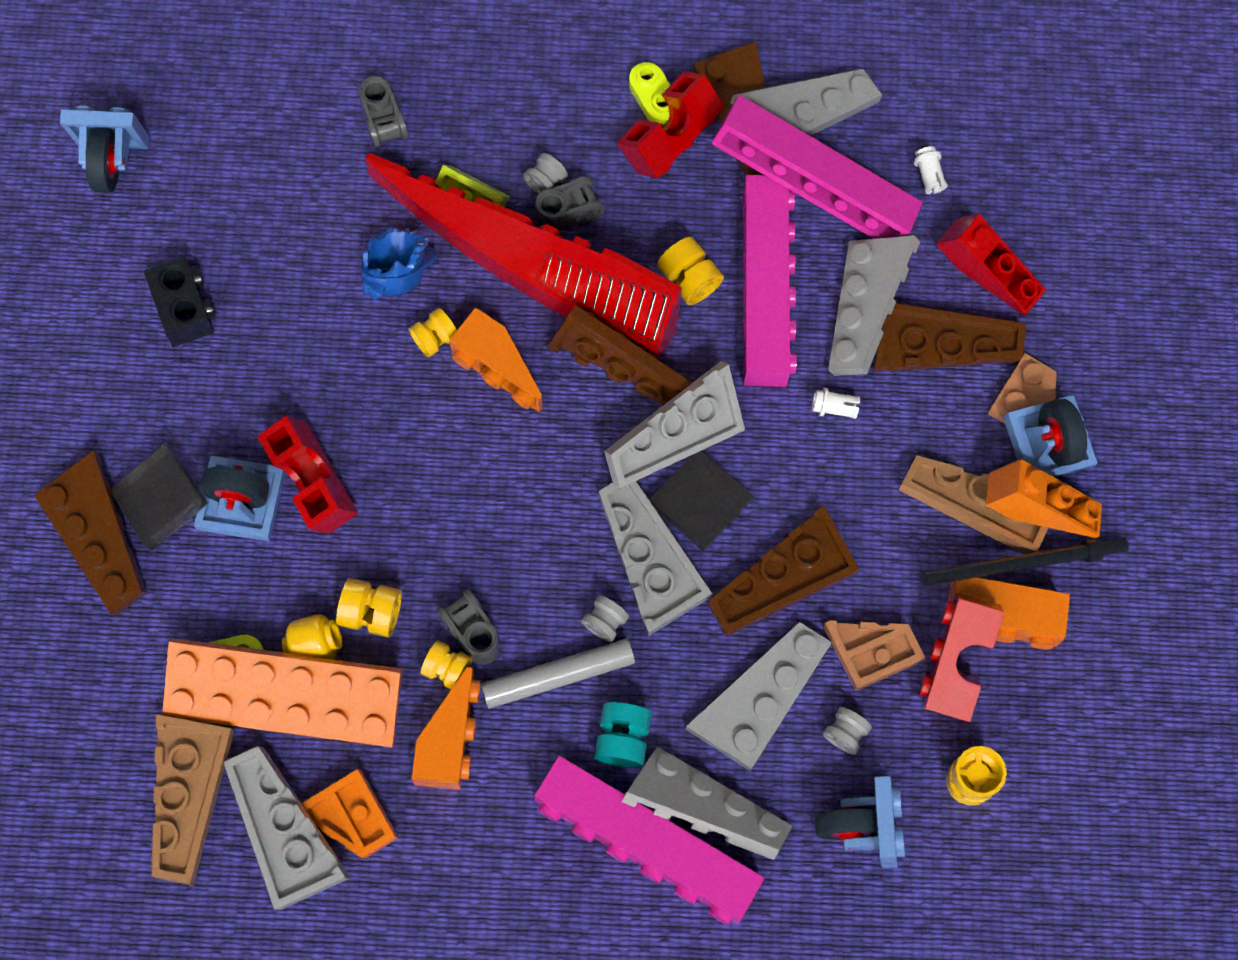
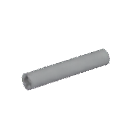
[481,638,635,709]

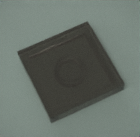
[112,444,208,550]
[649,451,754,552]

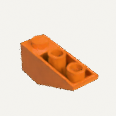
[449,308,543,413]
[986,459,1102,538]
[412,667,481,790]

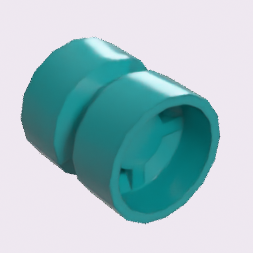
[594,702,652,768]

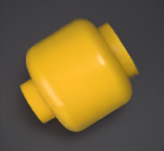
[282,614,342,659]

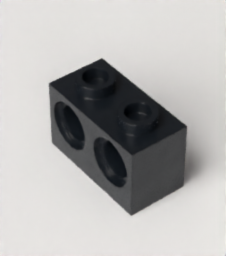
[143,257,216,348]

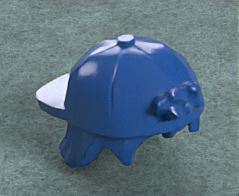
[361,227,437,300]

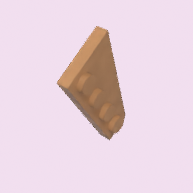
[899,456,1048,554]
[151,714,234,886]

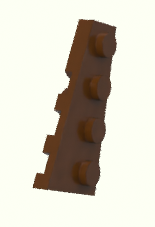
[693,41,765,178]
[873,303,1026,373]
[547,305,692,405]
[34,450,147,616]
[708,505,860,637]

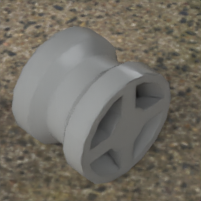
[523,153,568,195]
[581,596,629,643]
[823,707,872,755]

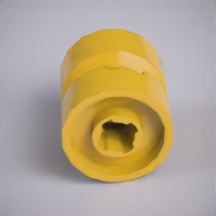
[657,237,724,305]
[336,578,402,638]
[946,746,1007,806]

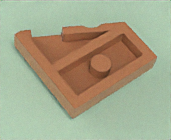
[988,353,1057,424]
[823,620,925,692]

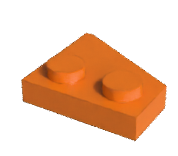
[301,769,399,859]

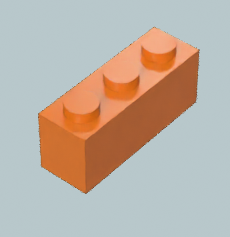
[945,578,1070,650]

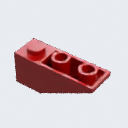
[936,214,1046,315]

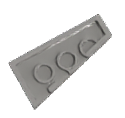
[730,69,882,136]
[828,235,920,376]
[604,361,745,488]
[686,622,832,771]
[223,746,351,910]

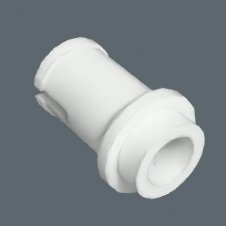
[914,146,947,194]
[812,387,860,419]

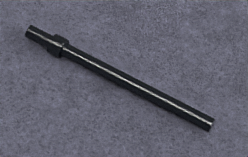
[921,537,1129,586]

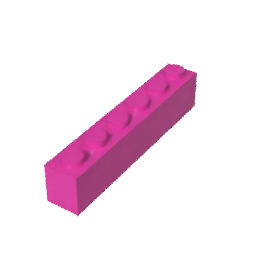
[711,94,923,239]
[743,175,797,387]
[534,756,765,925]

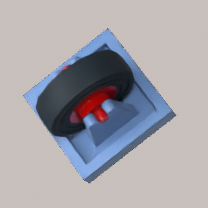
[60,106,149,193]
[1003,395,1098,478]
[194,456,286,542]
[814,776,905,868]

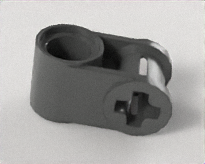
[359,76,409,149]
[535,177,605,231]
[436,588,500,665]

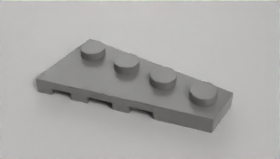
[598,481,712,636]
[622,746,792,860]

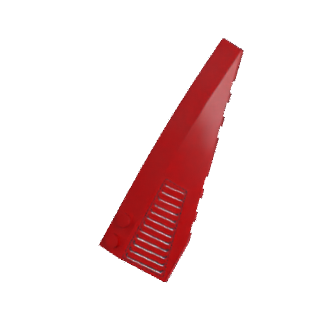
[365,153,682,360]

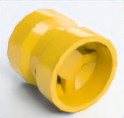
[408,308,457,358]
[420,640,473,689]

